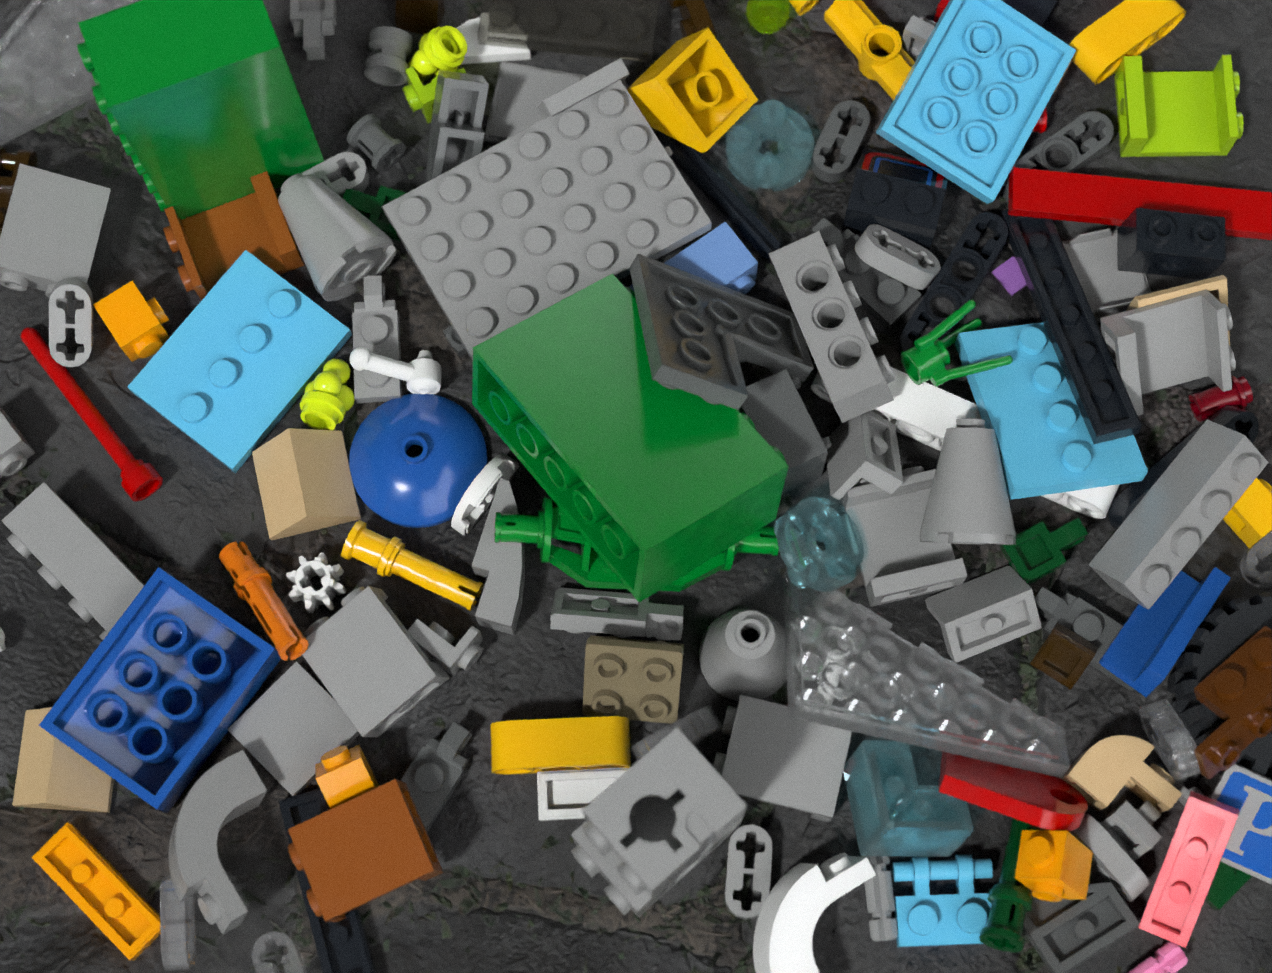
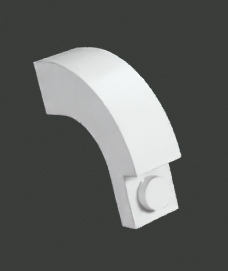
[753,853,876,973]

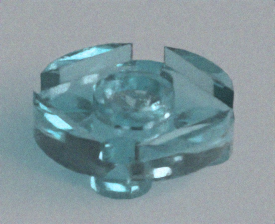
[725,100,815,191]
[774,497,864,592]

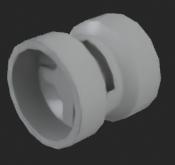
[364,26,413,86]

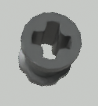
[346,113,406,173]

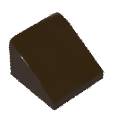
[395,0,445,35]

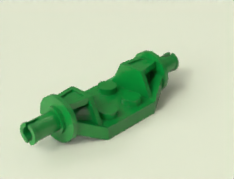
[494,496,780,592]

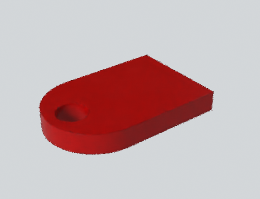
[938,738,1088,831]

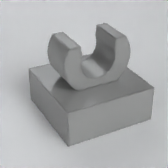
[1100,800,1162,861]

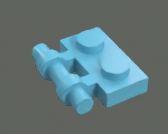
[892,854,993,947]

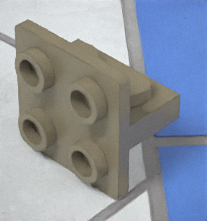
[582,635,684,724]

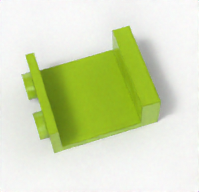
[1114,55,1244,157]

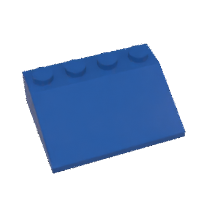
[39,567,281,814]

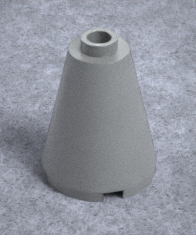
[278,174,396,302]
[920,419,1016,545]
[699,608,793,702]

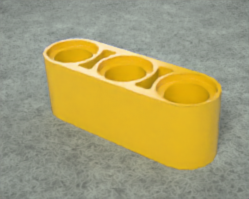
[1069,0,1186,85]
[490,716,631,775]

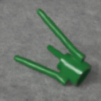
[901,300,1013,387]

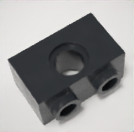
[1117,208,1226,280]

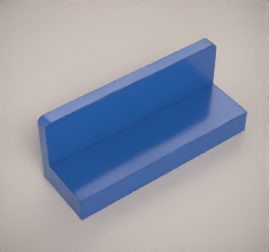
[1099,567,1231,697]

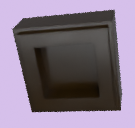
[1030,622,1098,690]

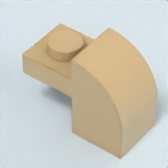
[1061,735,1182,813]

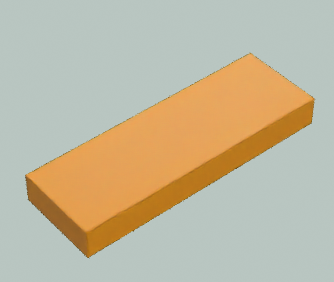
[31,822,169,961]

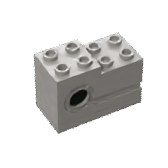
[571,727,747,918]

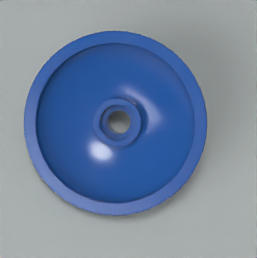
[349,394,488,528]

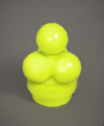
[409,26,468,82]
[300,358,355,430]

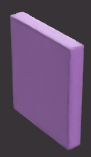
[992,256,1027,296]

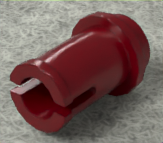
[1189,375,1253,422]

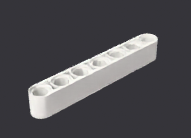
[811,357,1120,519]

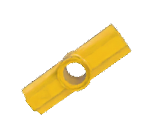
[824,0,915,100]

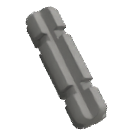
[861,843,898,942]

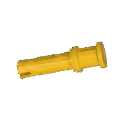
[341,520,484,611]

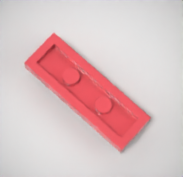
[1138,791,1239,948]

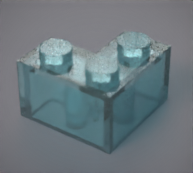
[843,740,974,857]

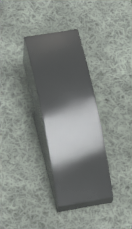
[426,70,489,182]

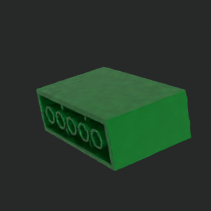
[77,0,324,220]
[472,274,788,602]

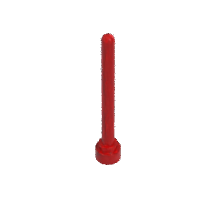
[20,327,163,502]

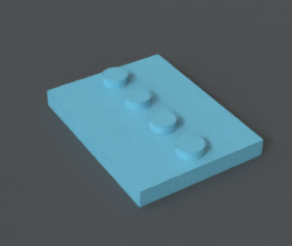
[876,0,1076,204]
[127,250,352,473]
[955,322,1148,500]

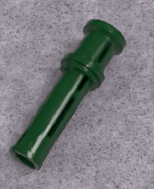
[979,818,1041,952]

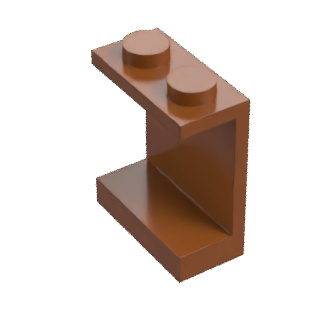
[163,171,304,301]
[288,779,443,922]

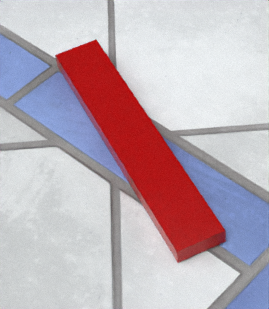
[1008,167,1272,240]

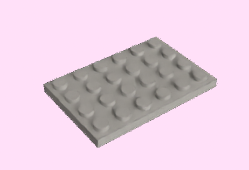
[382,80,712,361]

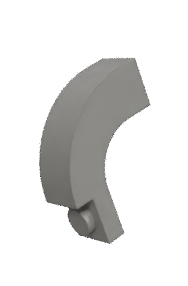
[168,750,267,934]

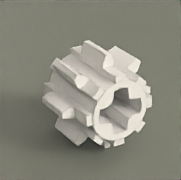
[286,553,347,614]

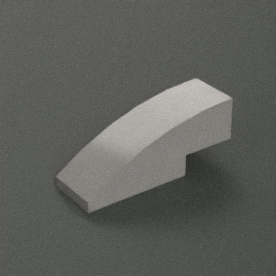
[471,478,525,635]

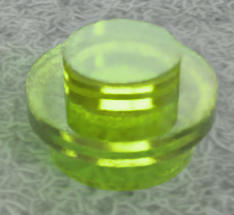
[746,0,790,34]

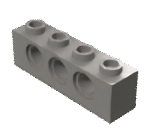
[769,231,896,423]

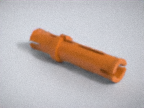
[219,541,309,661]

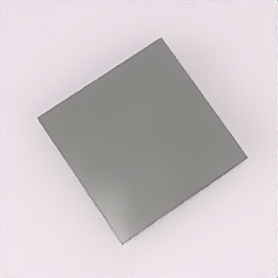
[227,662,360,797]

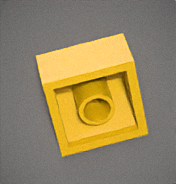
[627,28,758,153]

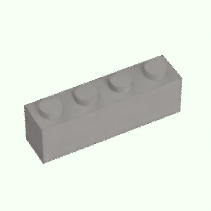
[1089,420,1269,610]
[1,482,145,640]

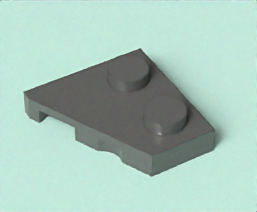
[1022,882,1140,973]

